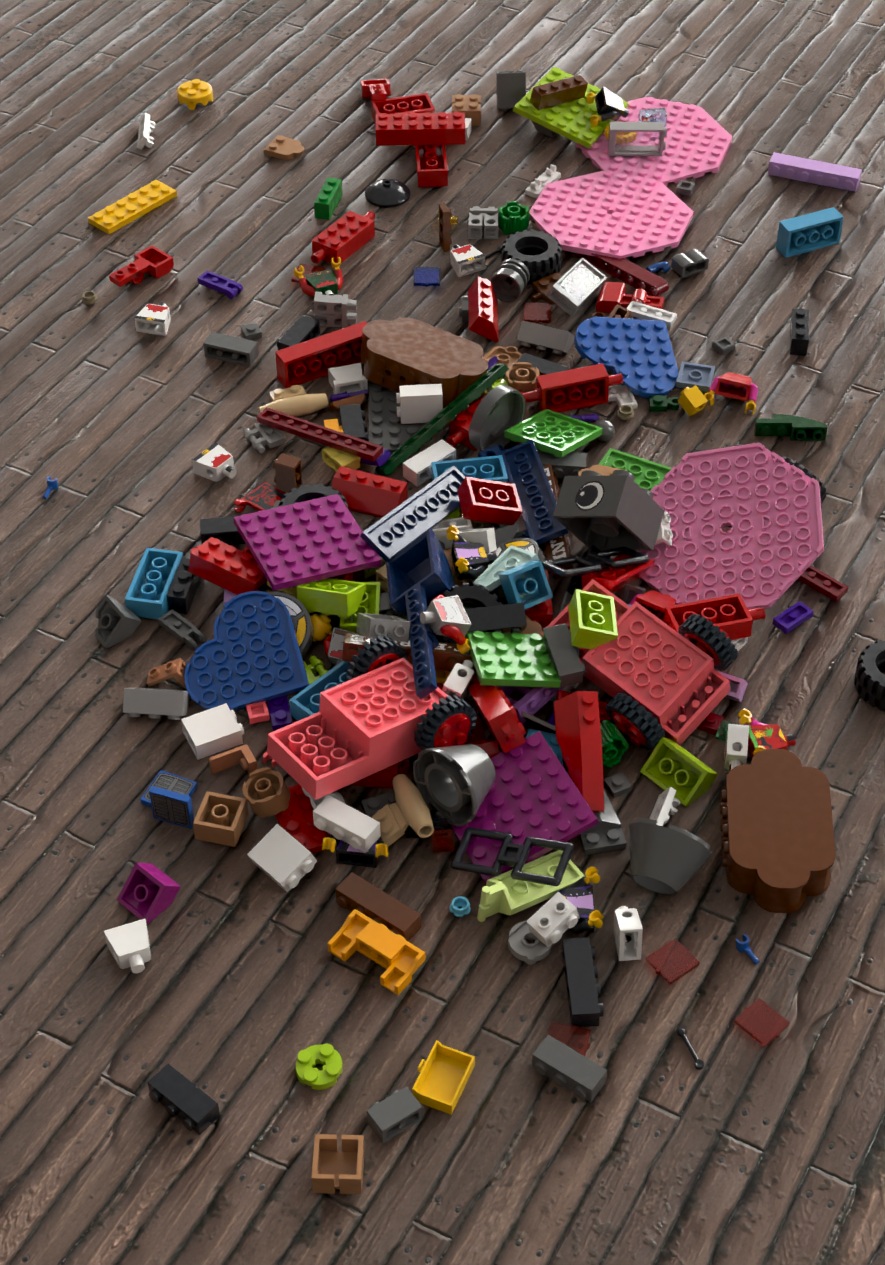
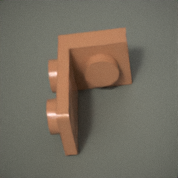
[146,658,187,689]
[209,744,257,775]

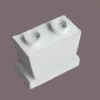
[328,363,368,394]

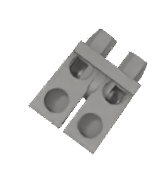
[468,206,498,239]
[314,291,357,328]

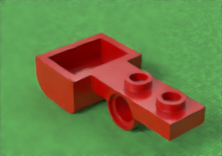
[360,79,391,101]
[109,245,174,287]
[596,282,664,313]

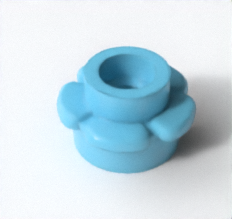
[449,896,471,917]

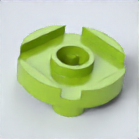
[296,1043,343,1090]

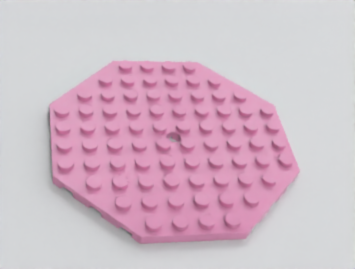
[575,97,732,186]
[529,171,694,259]
[639,443,824,610]

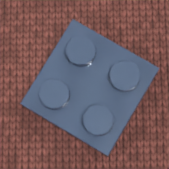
[676,361,715,392]

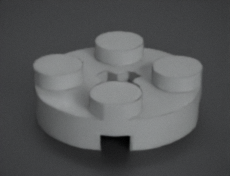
[508,921,552,965]

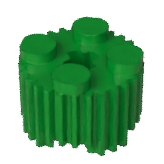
[498,201,529,235]
[600,720,629,767]

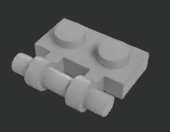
[243,423,286,453]

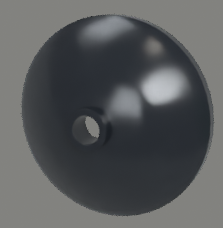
[365,179,410,208]

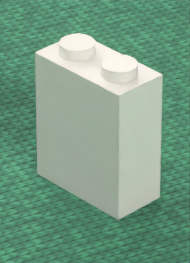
[396,384,443,424]
[181,703,245,760]
[247,824,317,893]

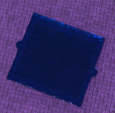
[414,266,440,287]

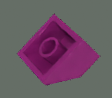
[117,863,181,924]

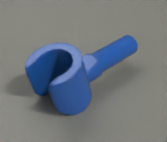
[43,476,58,499]
[736,934,760,965]

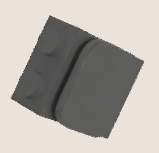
[496,70,526,111]

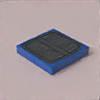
[140,770,198,807]
[149,786,194,829]

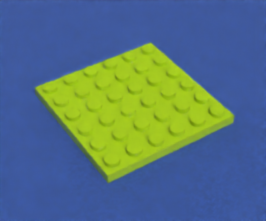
[513,67,629,149]

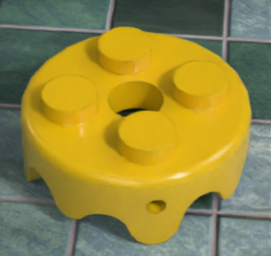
[177,79,213,110]

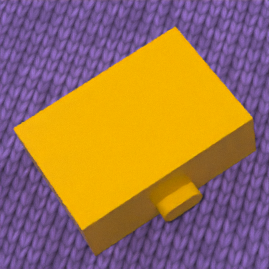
[412,1040,475,1115]

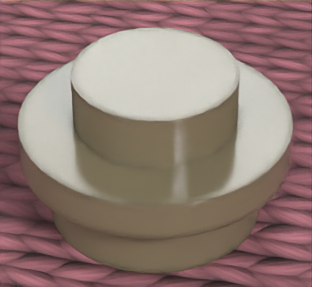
[81,291,98,305]
[617,405,634,421]

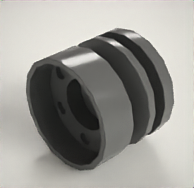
[490,259,530,302]

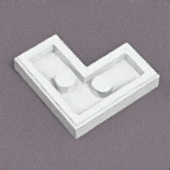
[609,385,638,409]

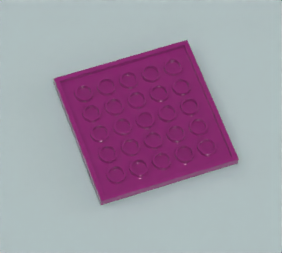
[234,494,381,591]
[450,731,599,884]

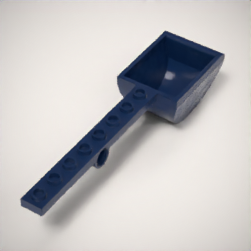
[386,529,454,699]

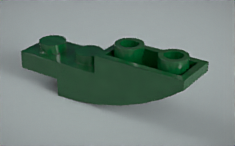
[754,414,828,441]

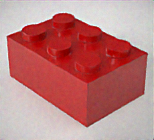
[457,477,522,525]

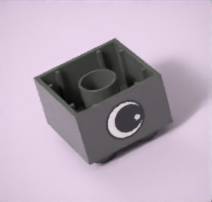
[553,470,664,551]

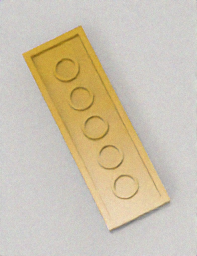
[88,180,177,234]

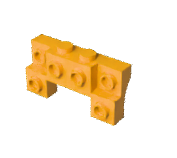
[327,909,426,996]

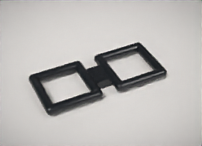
[542,547,649,578]
[451,827,574,886]

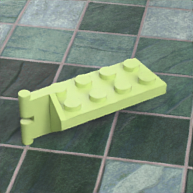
[477,850,585,922]

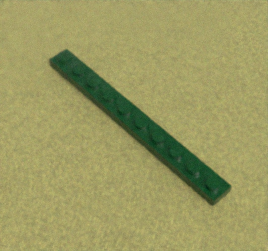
[375,363,509,476]

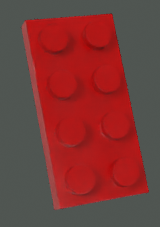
[275,784,331,854]

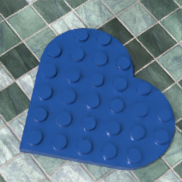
[574,317,679,398]
[184,591,309,711]

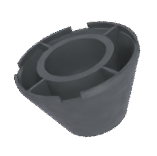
[413,744,496,826]
[629,818,713,895]

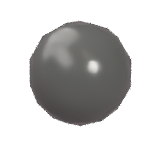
[595,420,615,442]

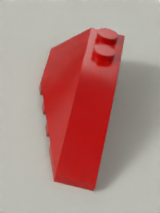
[553,691,604,813]

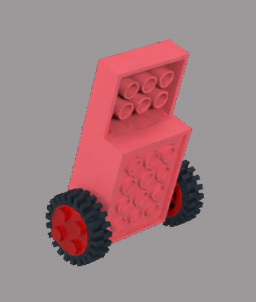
[541,579,738,750]
[267,636,477,800]

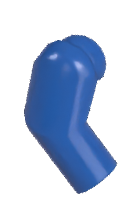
[646,261,670,273]

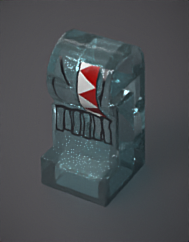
[639,108,667,127]

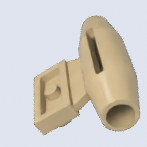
[258,385,328,417]
[372,774,434,847]

